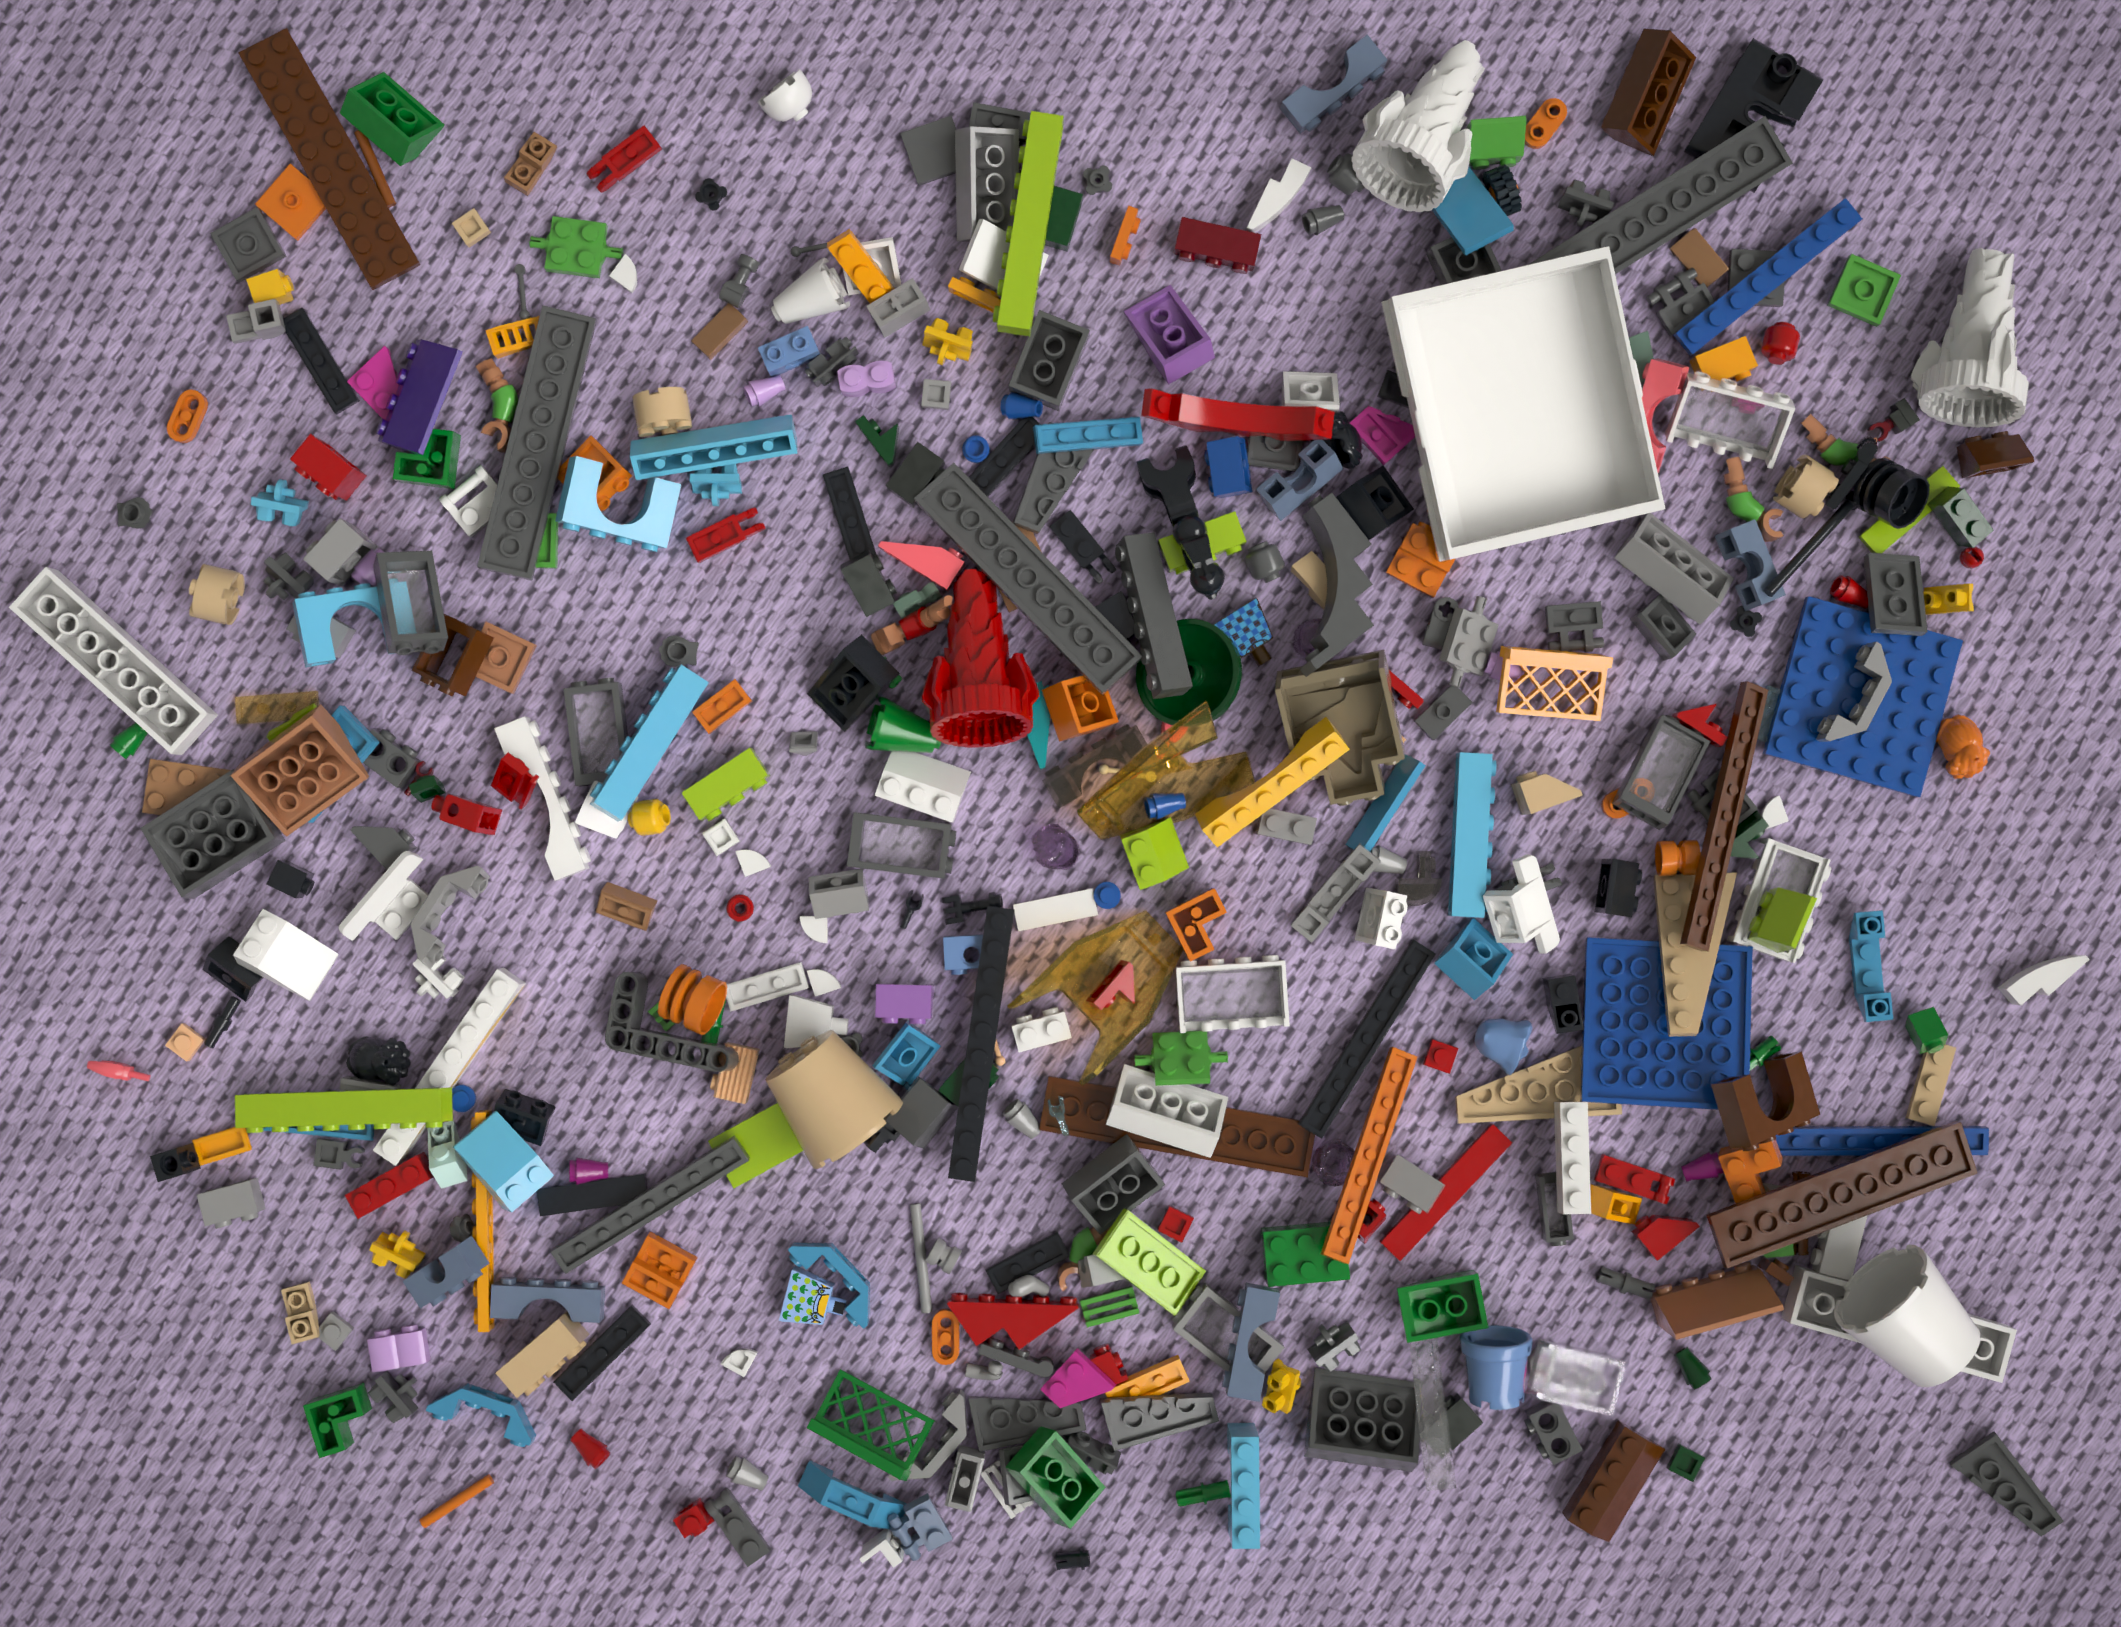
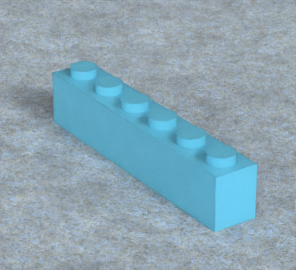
[630,414,798,480]
[590,664,709,822]
[1448,752,1497,918]

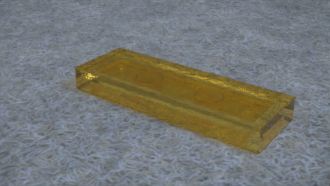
[235,691,319,724]

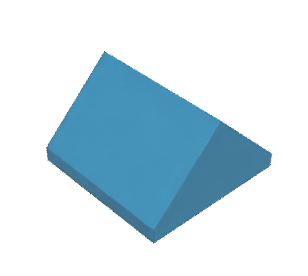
[872,1020,941,1086]

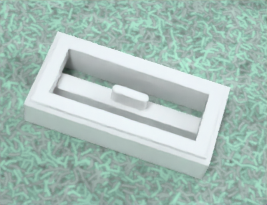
[981,1459,1034,1519]

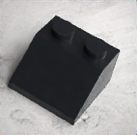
[1336,465,1414,540]
[1594,859,1642,917]

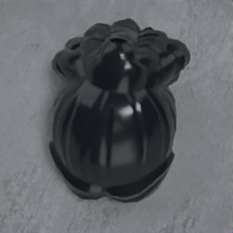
[1310,411,1363,469]
[346,1036,411,1085]

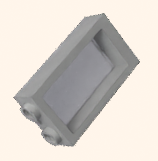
[1172,1282,1285,1373]

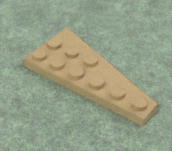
[1653,873,1737,1037]
[1455,1046,1622,1124]

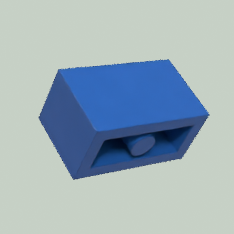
[1204,436,1253,498]

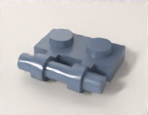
[887,1493,953,1561]

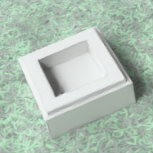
[702,819,740,856]

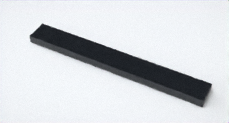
[1298,939,1436,1139]

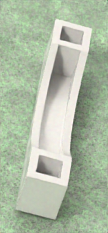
[494,716,591,881]

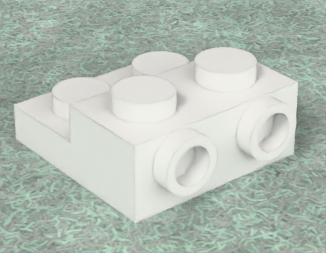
[1355,887,1408,950]

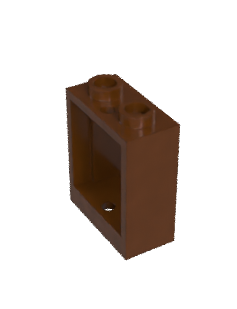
[411,614,494,697]

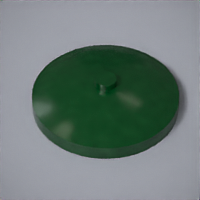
[1136,619,1242,728]

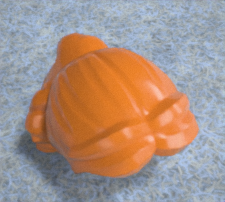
[1936,714,1990,779]

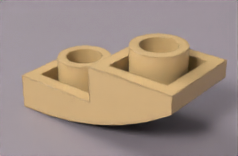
[1291,551,1327,610]
[281,1281,320,1344]

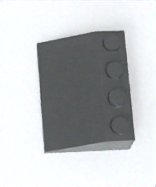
[140,769,285,899]
[1304,1368,1423,1472]

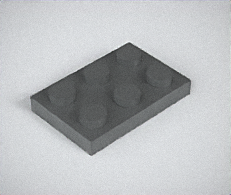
[1864,553,1927,636]

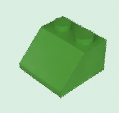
[1466,116,1526,170]

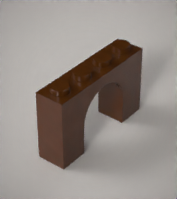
[1711,1051,1820,1151]

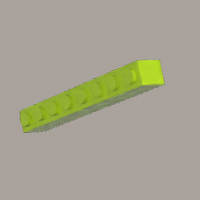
[993,111,1064,336]
[235,1087,453,1133]

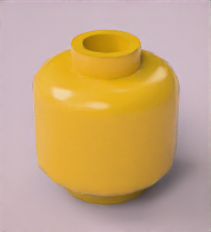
[628,799,671,836]

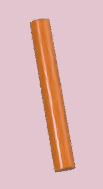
[419,1474,494,1528]

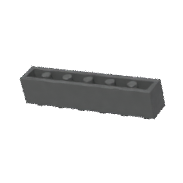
[1115,532,1193,699]

